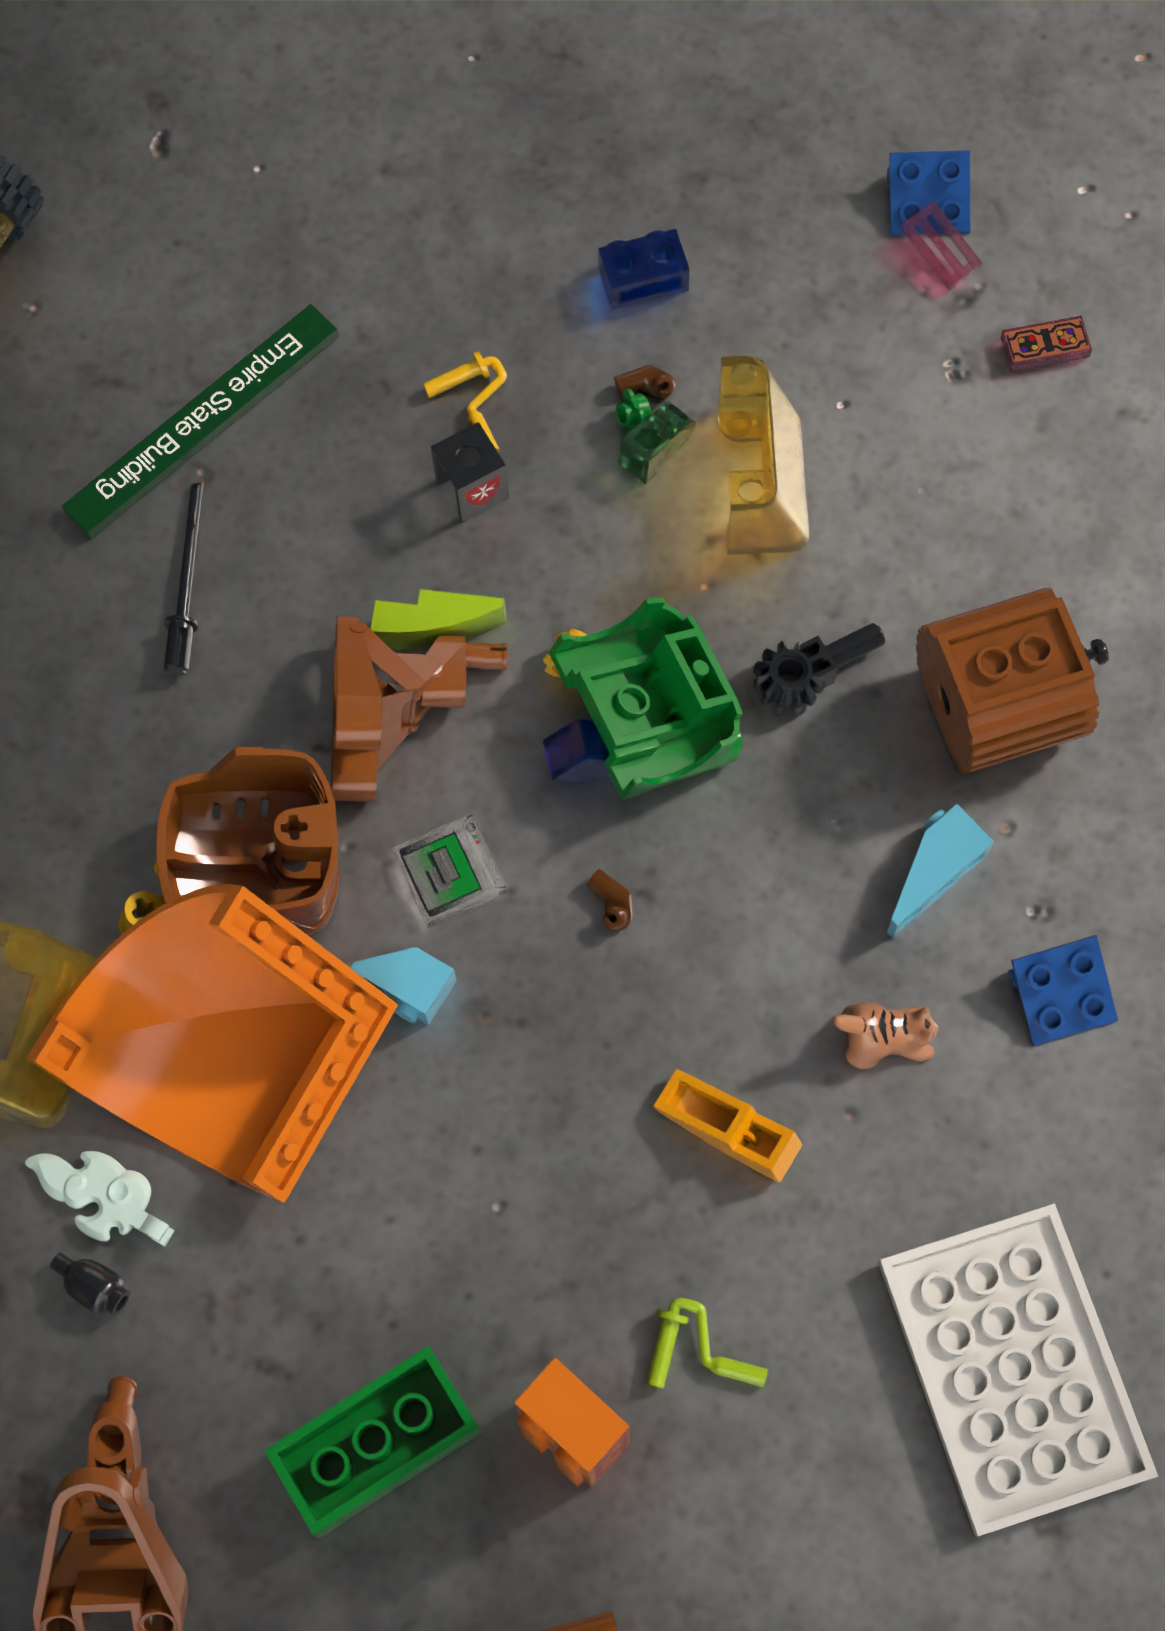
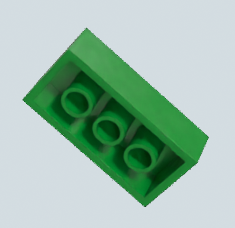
[264,1345,482,1538]

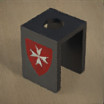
[431,422,509,522]

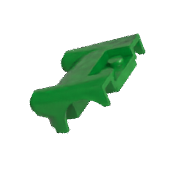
[548,597,743,800]

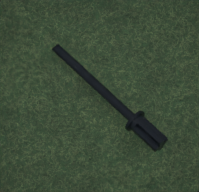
[164,482,204,676]

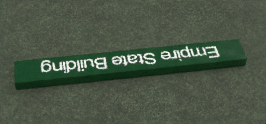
[62,304,339,539]

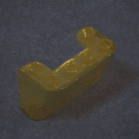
[717,356,809,555]

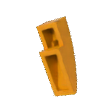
[653,1068,802,1183]

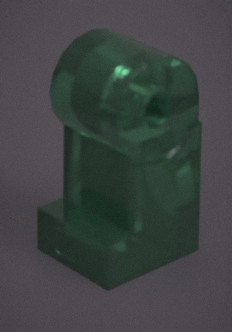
[618,401,696,485]

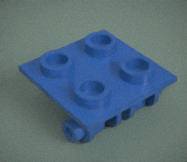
[887,150,971,235]
[1008,935,1118,1046]

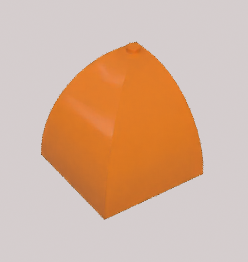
[26,884,398,1203]

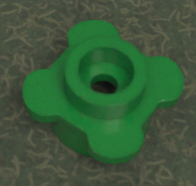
[616,389,652,438]

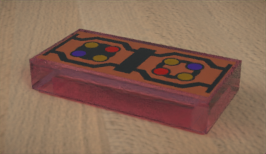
[1000,315,1092,372]

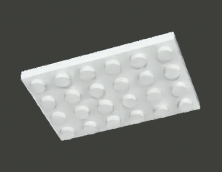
[878,1203,1158,1538]

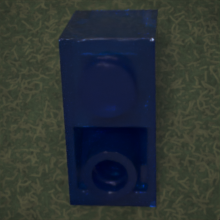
[542,719,610,783]

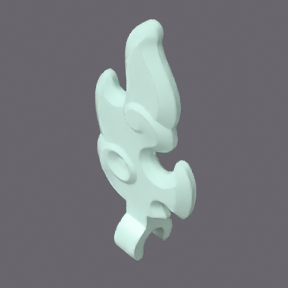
[25,1151,175,1247]

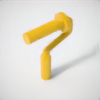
[423,351,507,453]

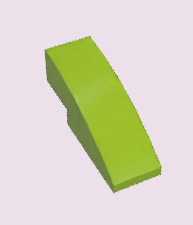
[371,589,506,649]

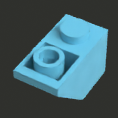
[351,947,457,1025]

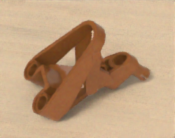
[331,615,508,802]
[32,1376,189,1631]

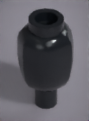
[50,1252,131,1316]

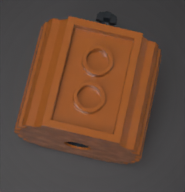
[916,588,1109,774]

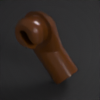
[614,365,675,399]
[587,869,633,930]

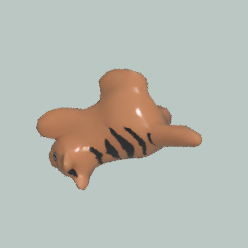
[832,1002,938,1069]

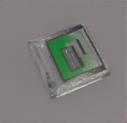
[392,813,508,928]

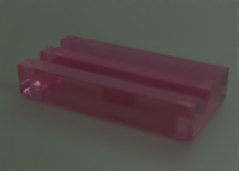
[901,201,982,291]

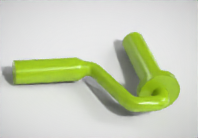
[645,1297,768,1389]

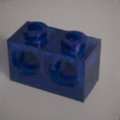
[598,229,690,310]

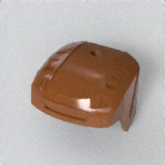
[156,747,340,936]

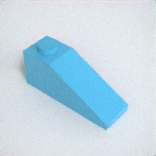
[887,804,994,938]

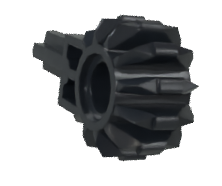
[753,623,886,715]

